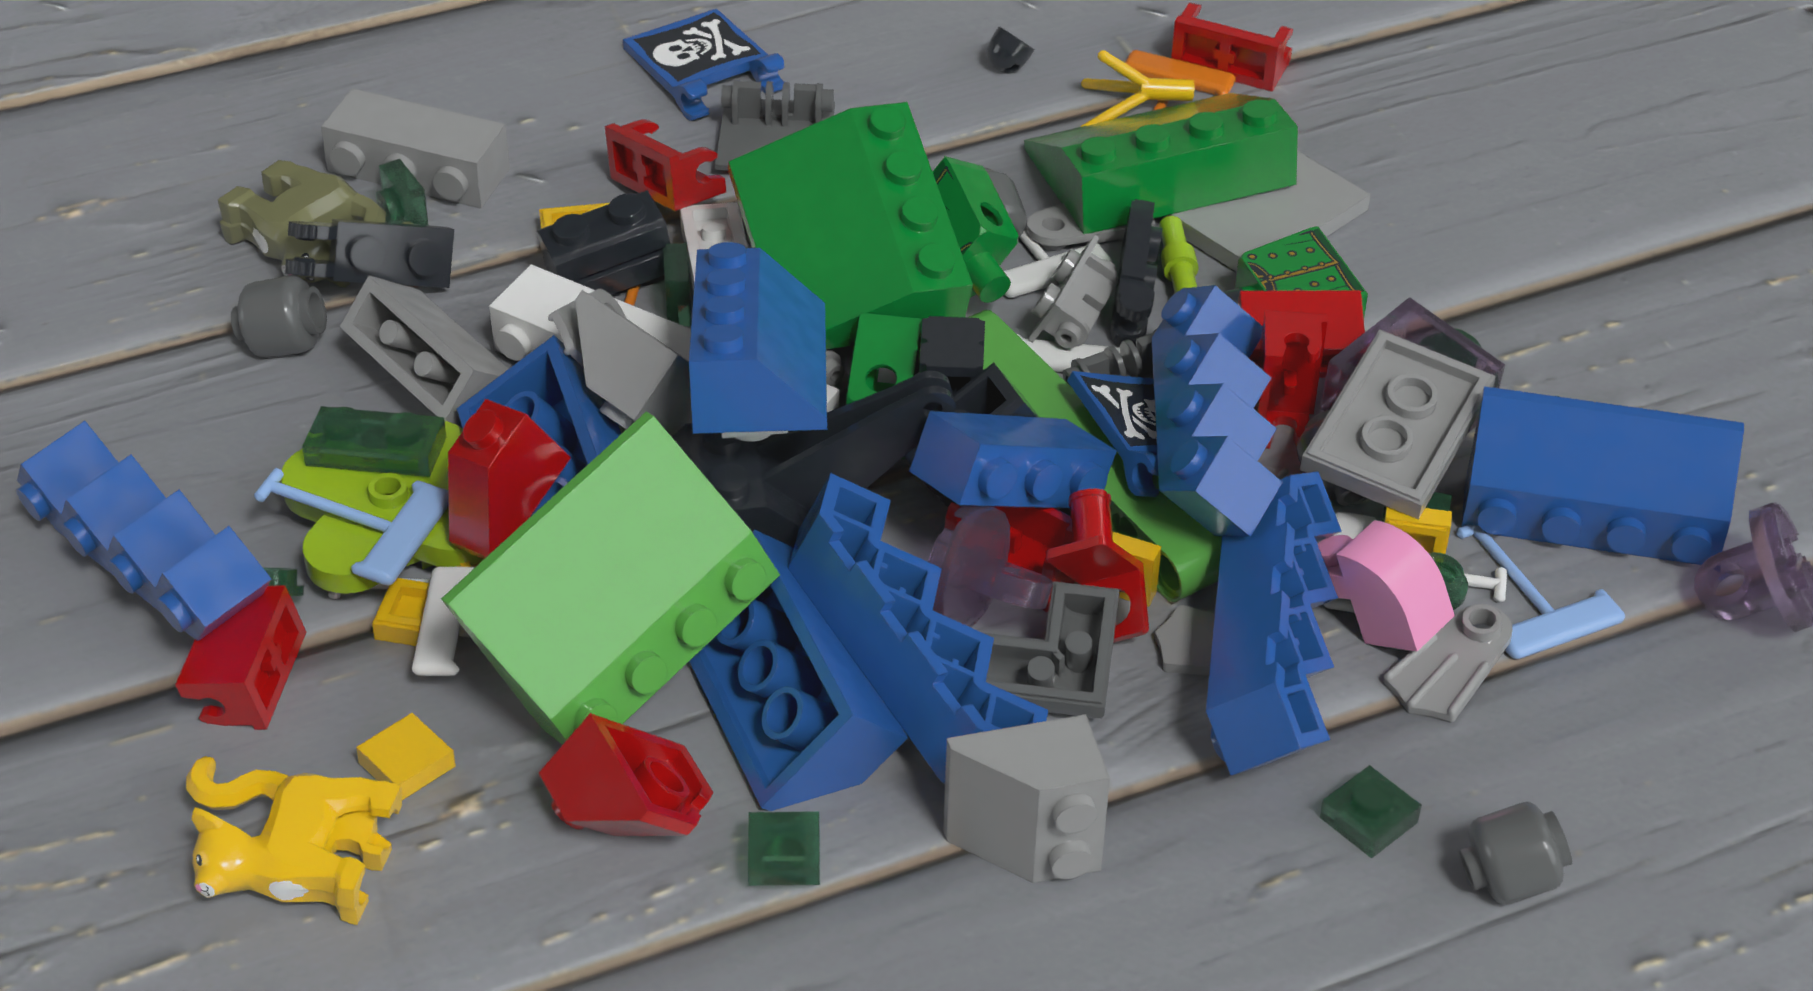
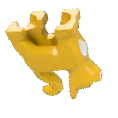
[186,756,402,925]

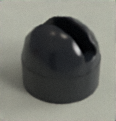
[987,26,1035,73]

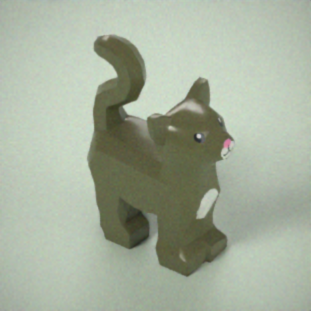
[217,160,414,288]

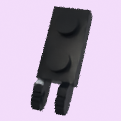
[1110,199,1162,347]
[285,219,454,288]

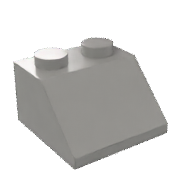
[575,290,692,436]
[943,714,1110,883]

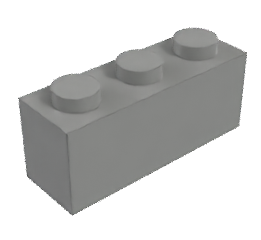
[321,88,510,208]
[340,275,508,427]

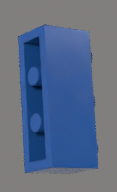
[909,411,1117,508]

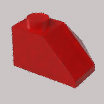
[448,399,571,559]
[539,713,714,836]

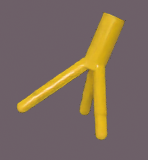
[1080,50,1194,127]

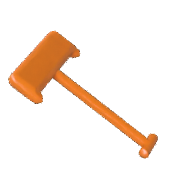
[1124,50,1235,111]

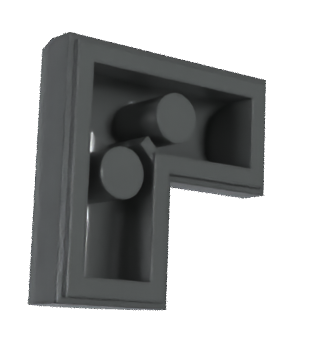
[984,581,1120,719]

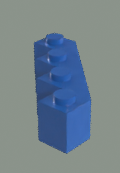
[1152,285,1282,537]
[16,421,271,641]
[1206,471,1342,776]
[788,473,1048,784]

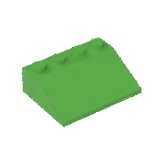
[441,411,780,745]

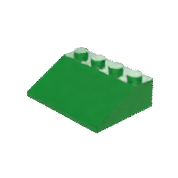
[1024,93,1298,234]
[728,102,973,349]

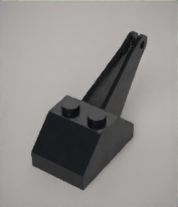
[671,371,956,548]

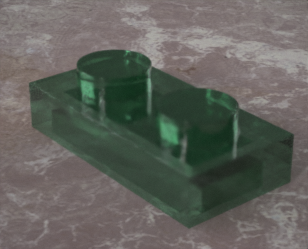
[302,406,447,477]

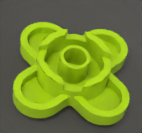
[281,420,484,594]

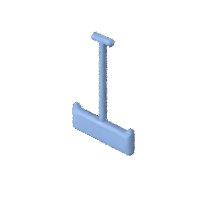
[254,468,449,586]
[1456,525,1625,660]

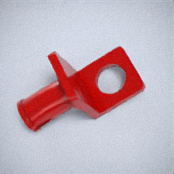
[1046,488,1149,643]

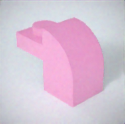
[1318,520,1455,651]

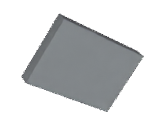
[1171,150,1371,272]
[1300,329,1496,520]

